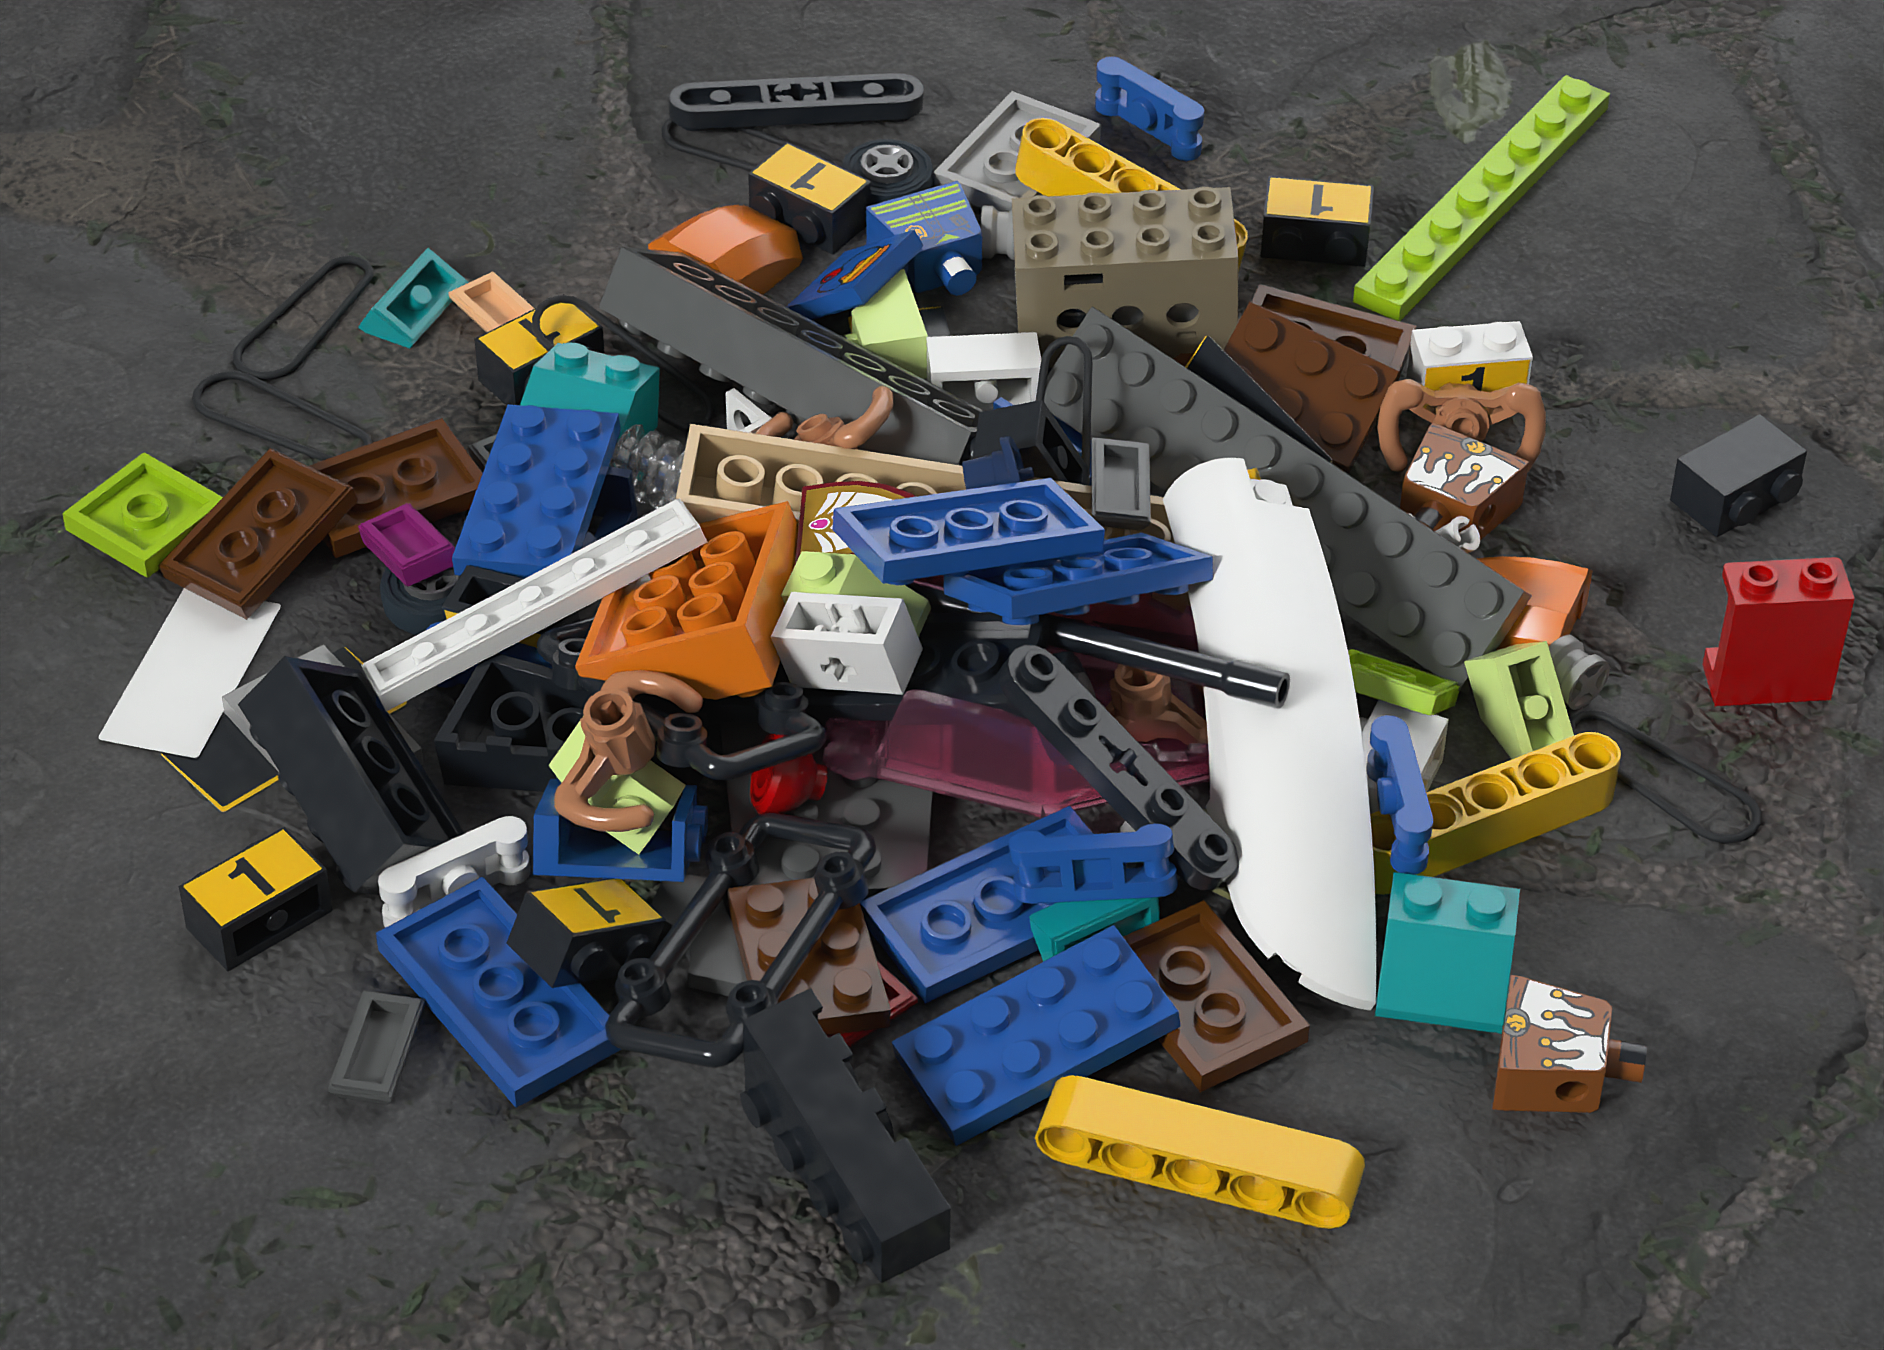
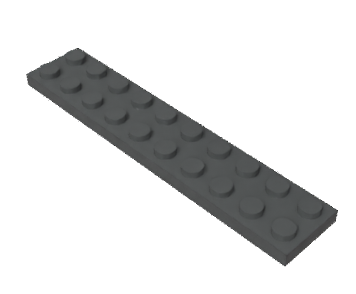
[1044,307,1532,694]

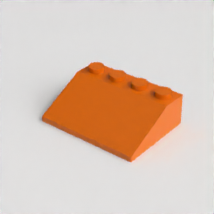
[575,501,799,700]

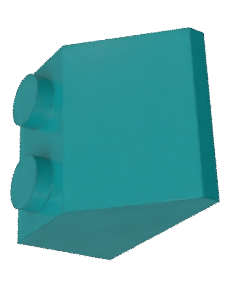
[520,343,660,468]
[1375,872,1520,1034]

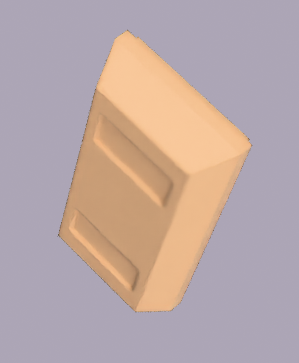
[449,272,535,333]

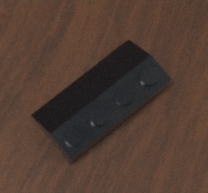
[238,656,465,896]

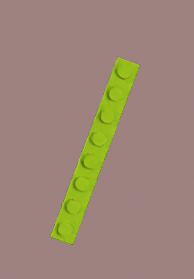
[1353,75,1610,321]

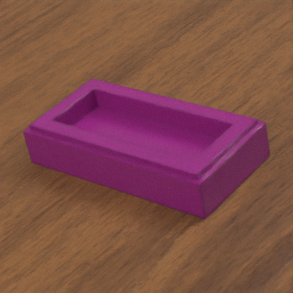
[358,503,455,587]

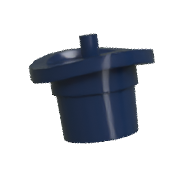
[962,436,1034,490]

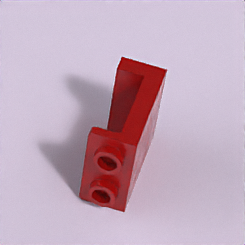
[1702,557,1855,706]

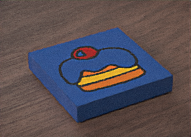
[786,230,924,320]

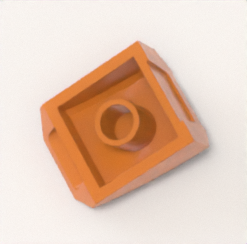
[648,205,803,295]
[1476,556,1592,651]

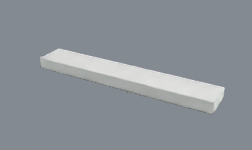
[361,498,707,712]

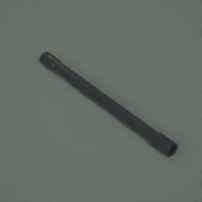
[905,579,1290,709]

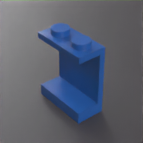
[533,779,708,882]

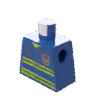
[866,181,982,296]

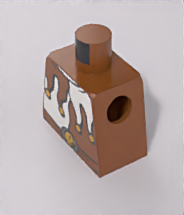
[1400,423,1529,540]
[1492,975,1647,1113]

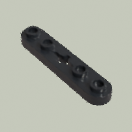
[669,73,924,132]
[998,645,1238,890]

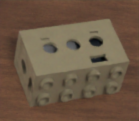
[1012,187,1238,368]

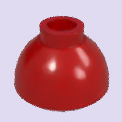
[750,733,827,814]

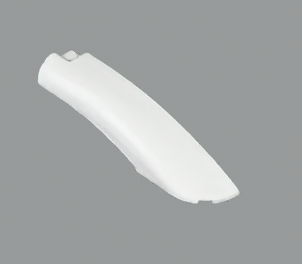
[1163,458,1376,1011]

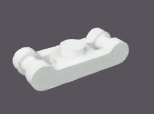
[378,816,531,928]

